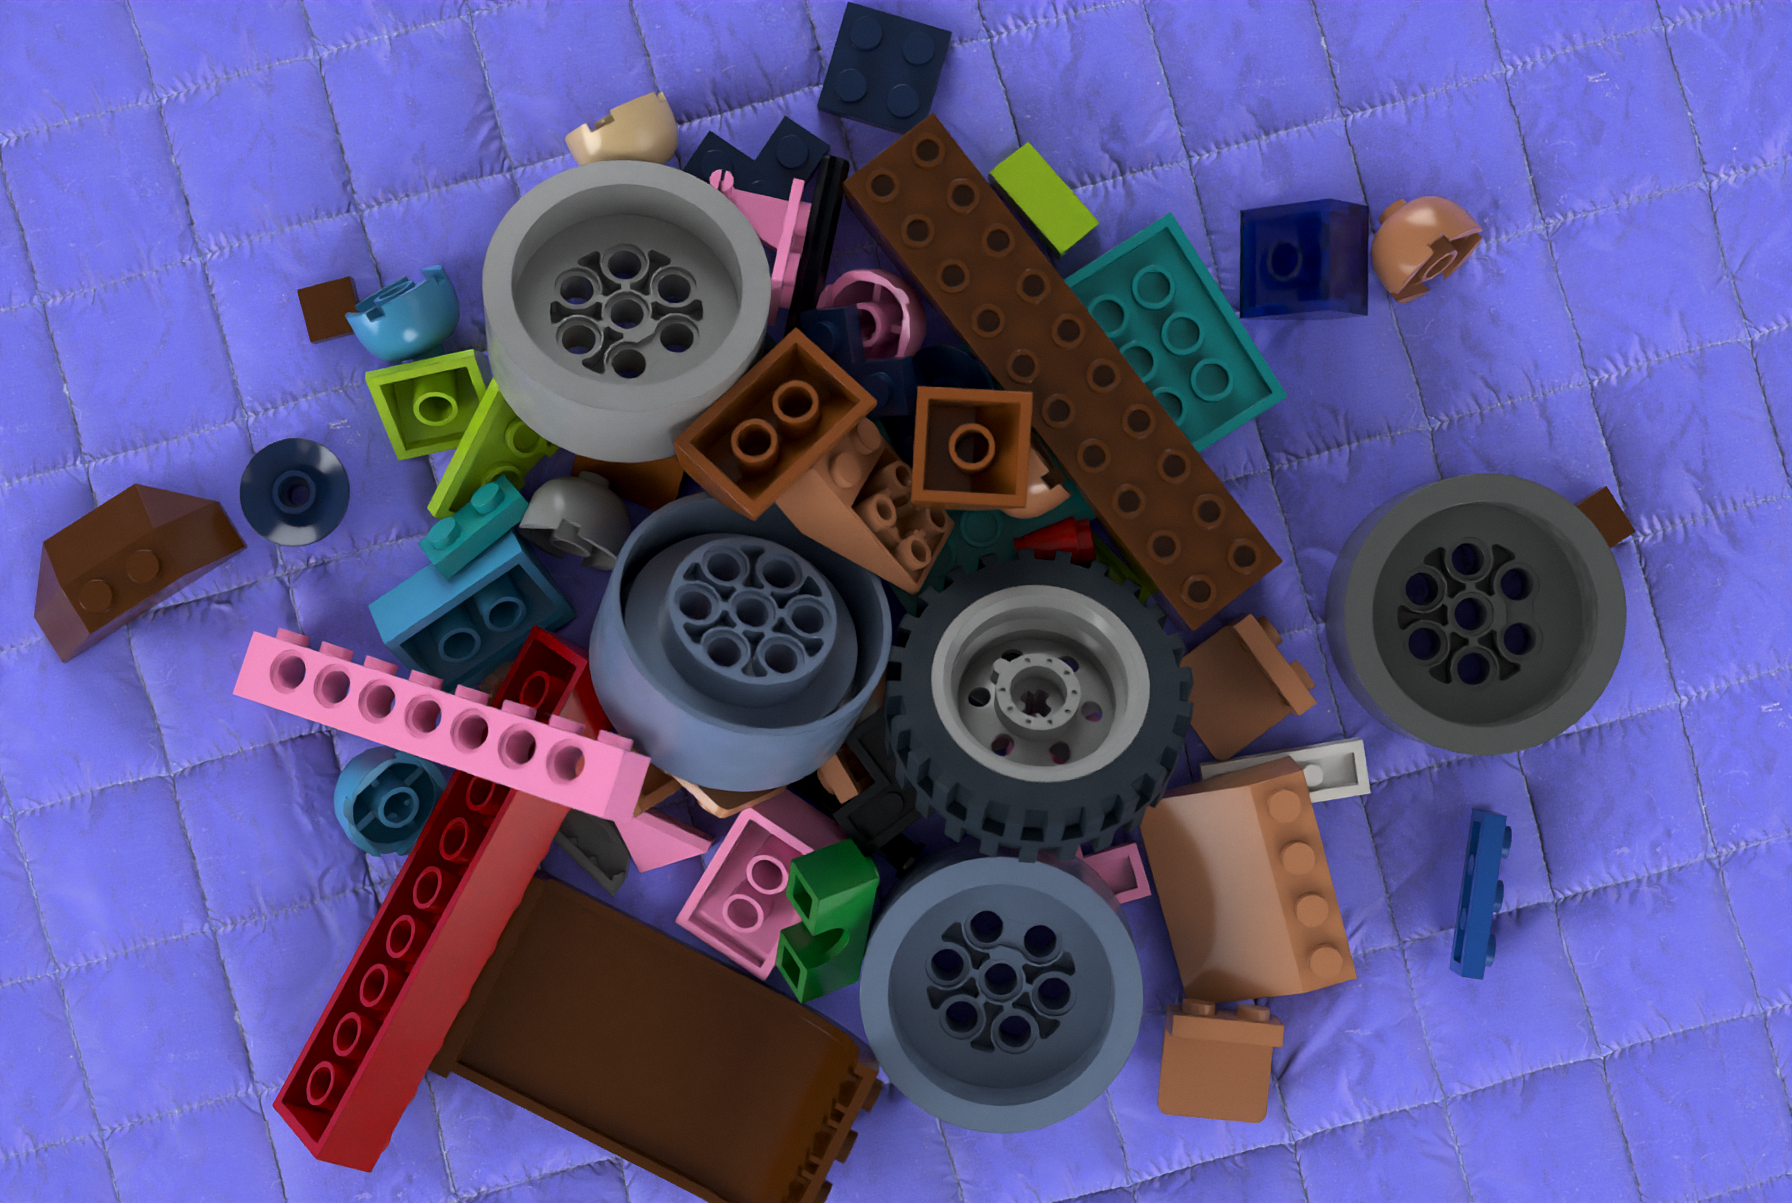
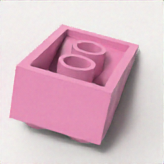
[674,789,849,982]

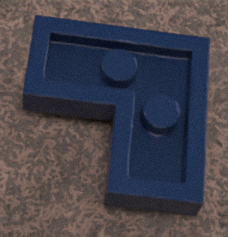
[683,116,831,201]
[799,304,917,418]

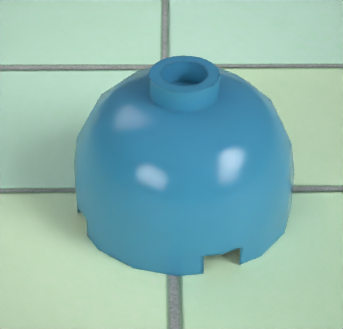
[345,264,460,363]
[334,745,448,857]

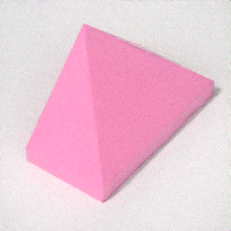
[614,808,716,873]

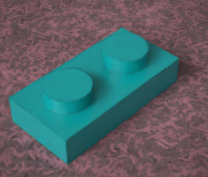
[418,474,529,580]

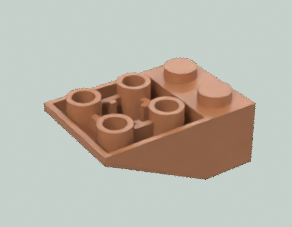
[775,416,955,595]

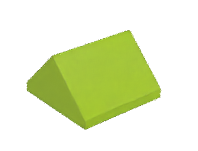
[365,349,492,461]

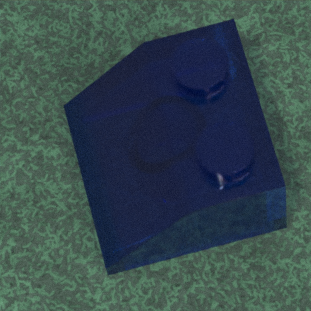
[1240,198,1369,320]

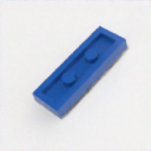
[1449,808,1512,980]

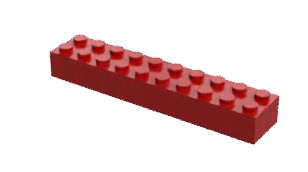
[272,624,614,1173]

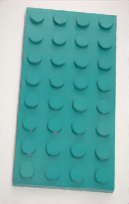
[868,212,1288,617]

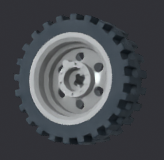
[883,548,1194,863]

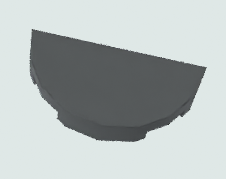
[553,808,631,897]

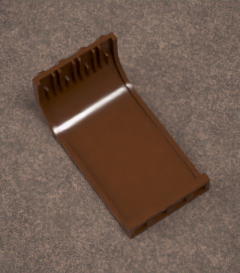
[428,868,884,1203]

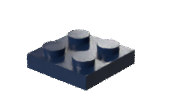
[817,2,952,135]

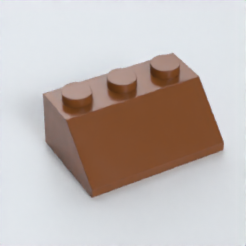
[673,328,877,521]

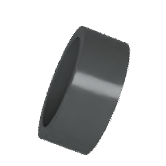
[1325,473,1626,755]

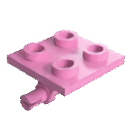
[710,169,812,326]

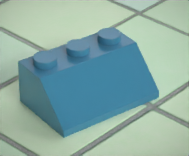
[368,526,577,694]

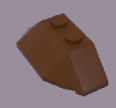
[34,484,248,663]

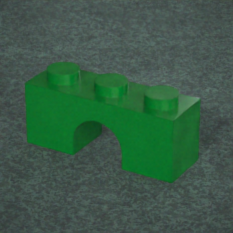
[775,838,880,1004]

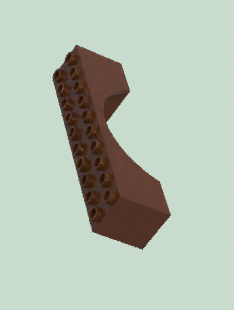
[843,113,1283,631]

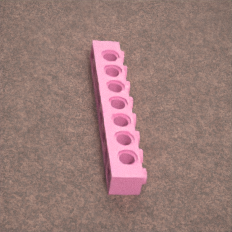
[233,628,651,824]

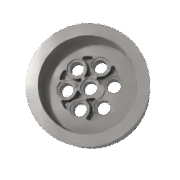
[482,160,771,463]

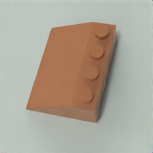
[1139,756,1357,1003]

